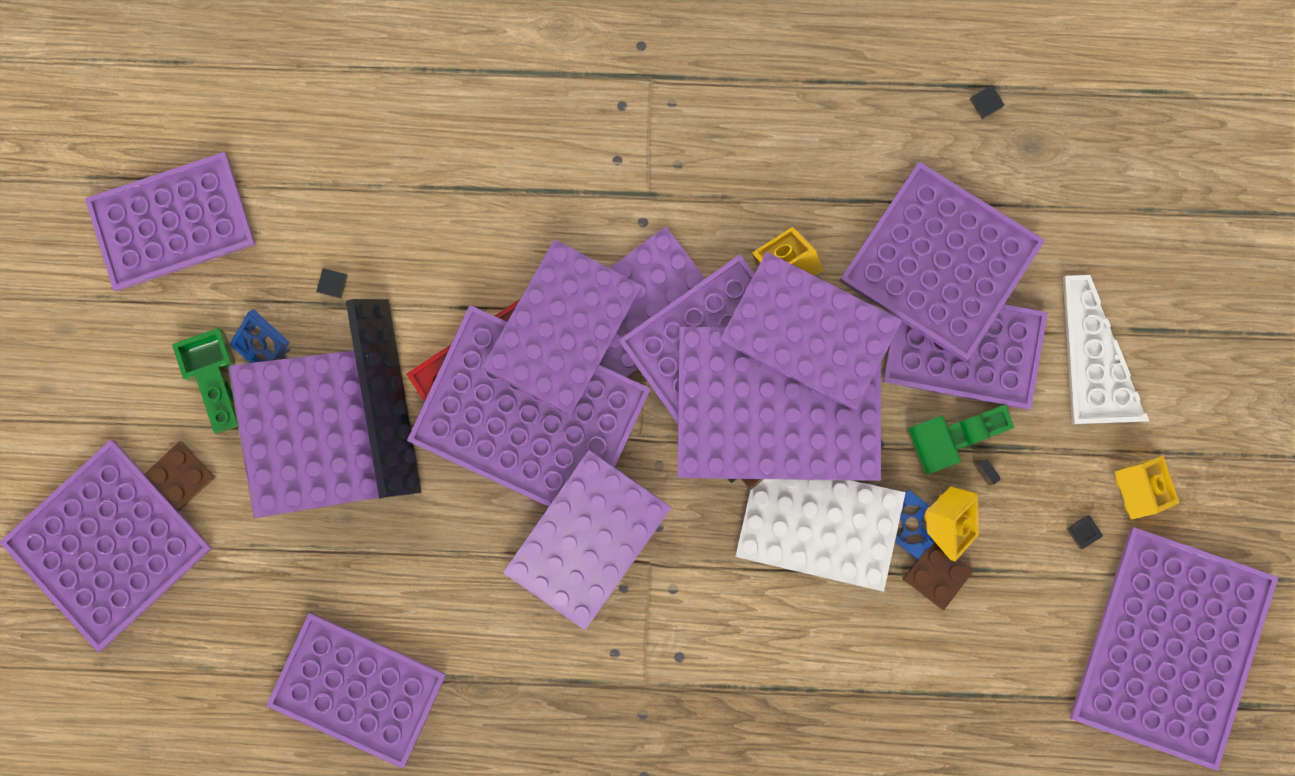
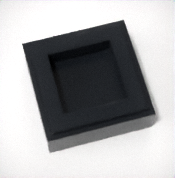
[970,85,1005,119]
[316,268,348,299]
[974,459,1001,485]
[1066,515,1103,550]

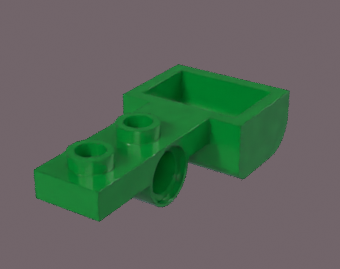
[172,328,238,434]
[906,404,1015,475]

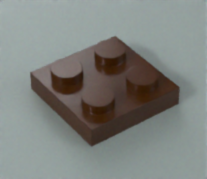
[144,441,215,511]
[902,541,974,611]

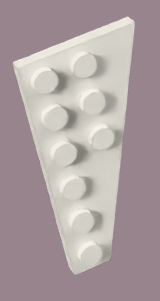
[1063,275,1149,425]

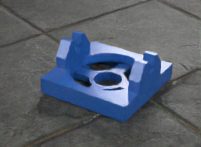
[230,309,291,363]
[895,490,934,560]

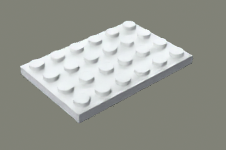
[736,479,905,592]

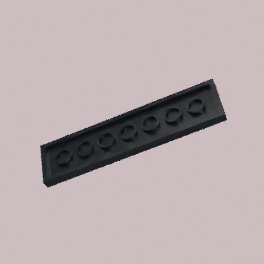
[346,299,422,499]

